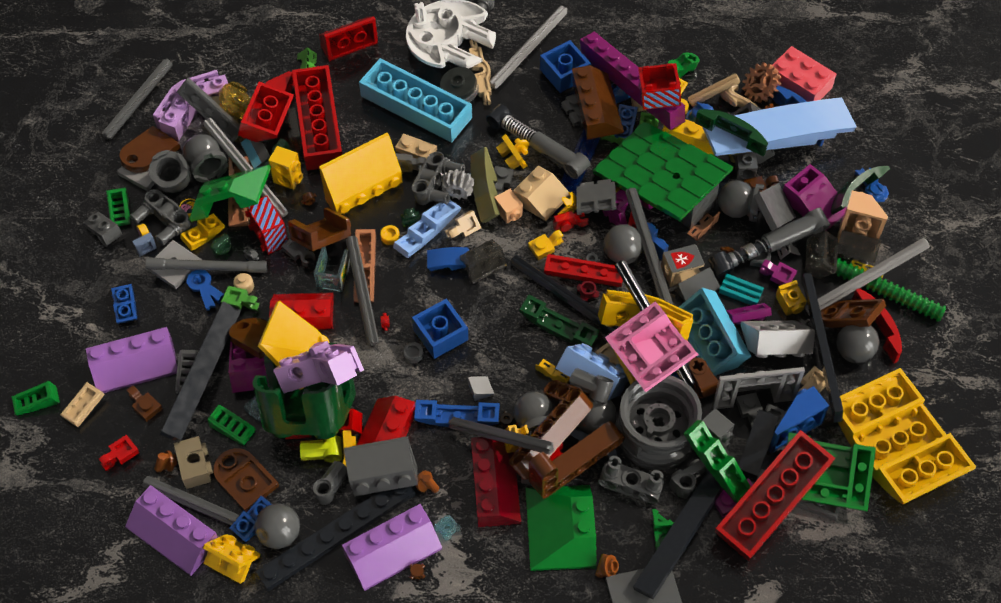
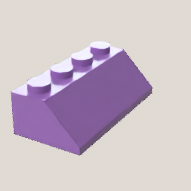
[86,327,178,393]
[125,485,218,576]
[342,504,442,591]

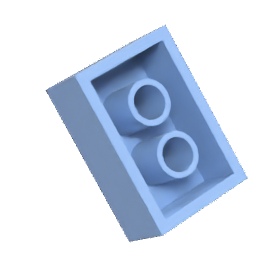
[555,343,629,400]

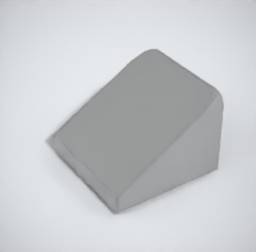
[468,376,494,401]

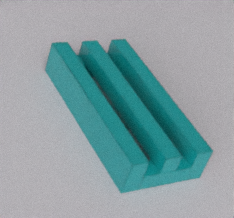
[719,274,764,305]

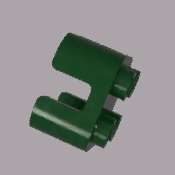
[252,343,356,439]

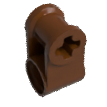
[688,357,718,400]

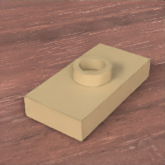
[60,382,105,427]

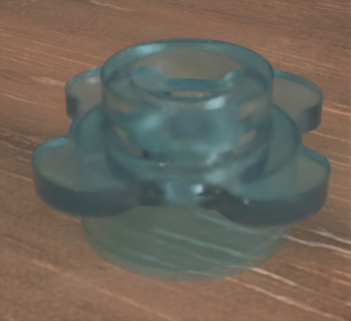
[434,515,460,540]

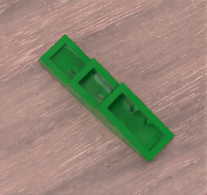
[683,420,751,503]

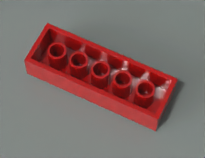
[292,65,342,171]
[715,430,835,561]

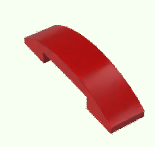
[852,288,902,364]

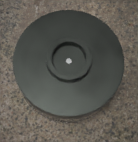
[440,67,479,102]

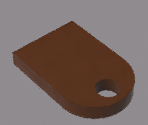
[120,126,180,173]
[821,299,886,328]
[229,318,268,359]
[213,448,279,512]

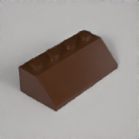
[572,65,624,139]

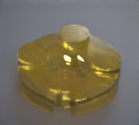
[219,82,252,119]

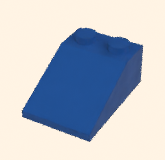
[768,386,829,454]

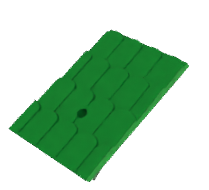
[593,122,733,230]

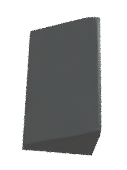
[676,267,720,302]

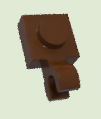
[743,175,779,192]
[126,385,163,422]

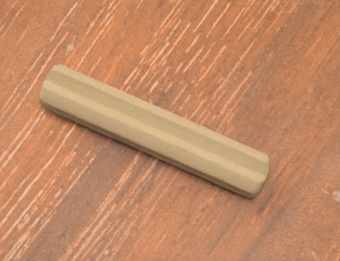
[688,74,740,106]

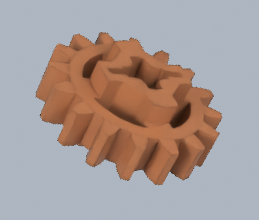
[742,62,781,103]

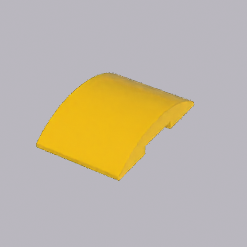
[838,368,976,504]

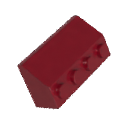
[471,437,521,527]

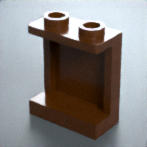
[288,208,351,251]

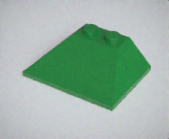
[189,164,271,222]
[787,432,876,512]
[526,485,597,571]

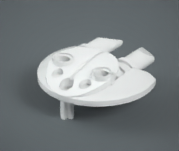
[406,0,496,69]

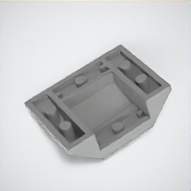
[712,367,805,409]

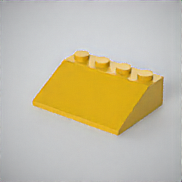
[319,133,402,214]

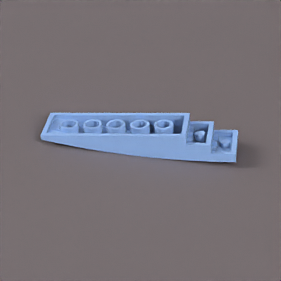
[702,98,856,156]

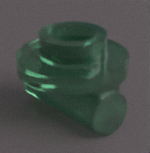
[400,208,421,227]
[210,233,231,255]

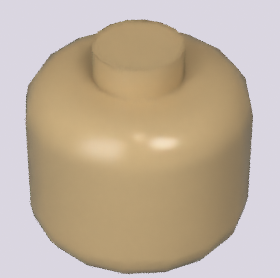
[233,273,254,294]

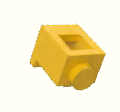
[775,280,807,316]

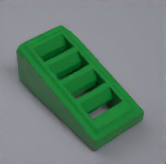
[106,188,131,226]
[11,381,60,416]
[207,405,256,446]

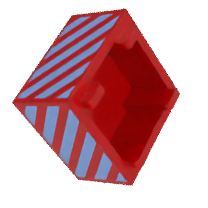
[638,63,681,110]
[245,195,288,255]

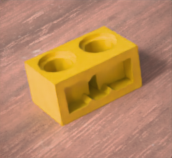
[268,146,303,190]

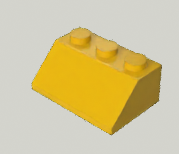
[662,119,715,156]

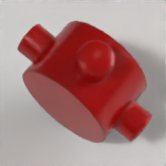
[381,313,390,331]

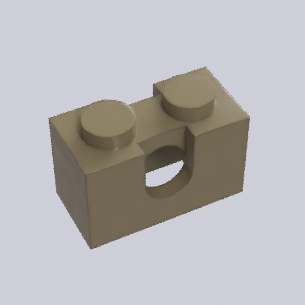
[174,436,213,489]

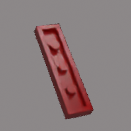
[544,254,623,287]

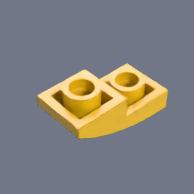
[180,213,225,251]

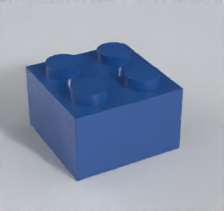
[540,40,591,93]
[412,298,469,359]

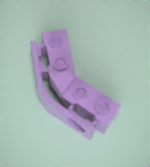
[153,70,234,141]
[273,341,364,393]

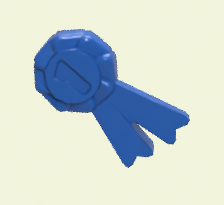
[855,168,889,202]
[186,270,224,311]

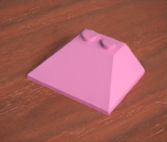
[605,301,698,392]

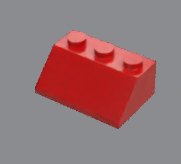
[319,16,378,61]
[238,81,294,142]
[269,293,334,329]
[356,396,415,446]

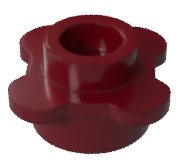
[577,281,599,301]

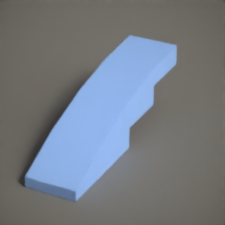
[393,200,461,258]

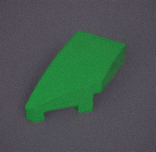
[652,509,674,550]

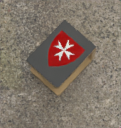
[661,244,705,287]

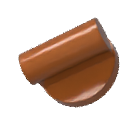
[154,450,177,472]
[416,470,439,493]
[595,554,619,578]

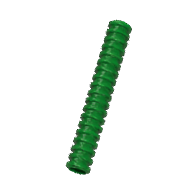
[831,258,946,322]

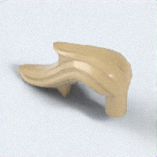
[720,85,758,108]

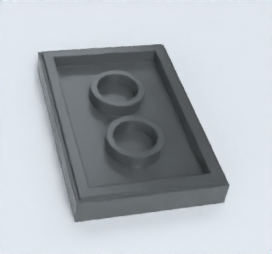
[754,183,796,230]
[605,568,682,603]

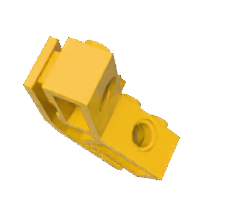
[598,290,693,341]

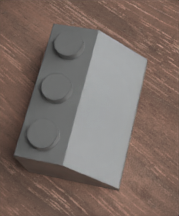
[741,320,815,358]

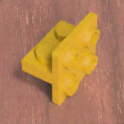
[203,535,261,583]

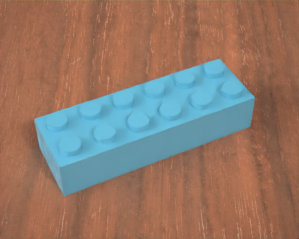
[359,58,472,143]

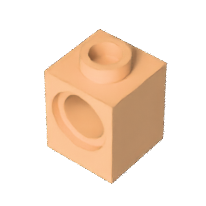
[494,188,523,224]

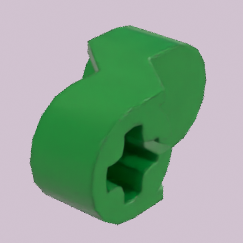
[667,53,700,78]

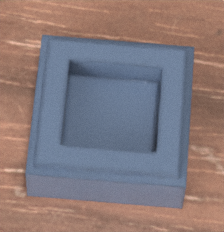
[132,233,157,257]

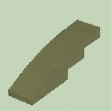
[471,147,500,223]

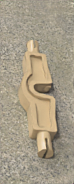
[469,40,491,105]

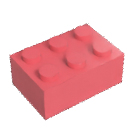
[772,46,836,102]

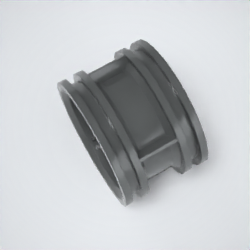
[617,375,702,470]

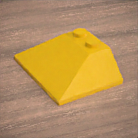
[258,301,329,390]

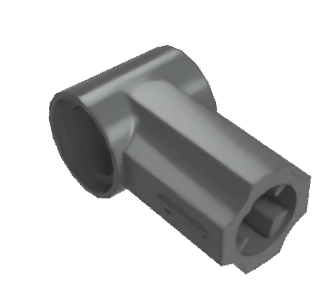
[569,368,614,403]
[313,461,348,505]

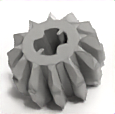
[442,169,474,200]

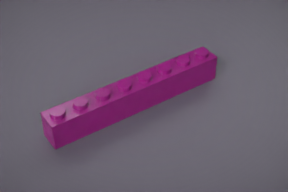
[580,31,685,130]

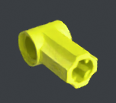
[300,435,342,463]

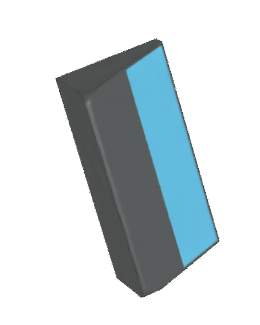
[240,138,270,169]

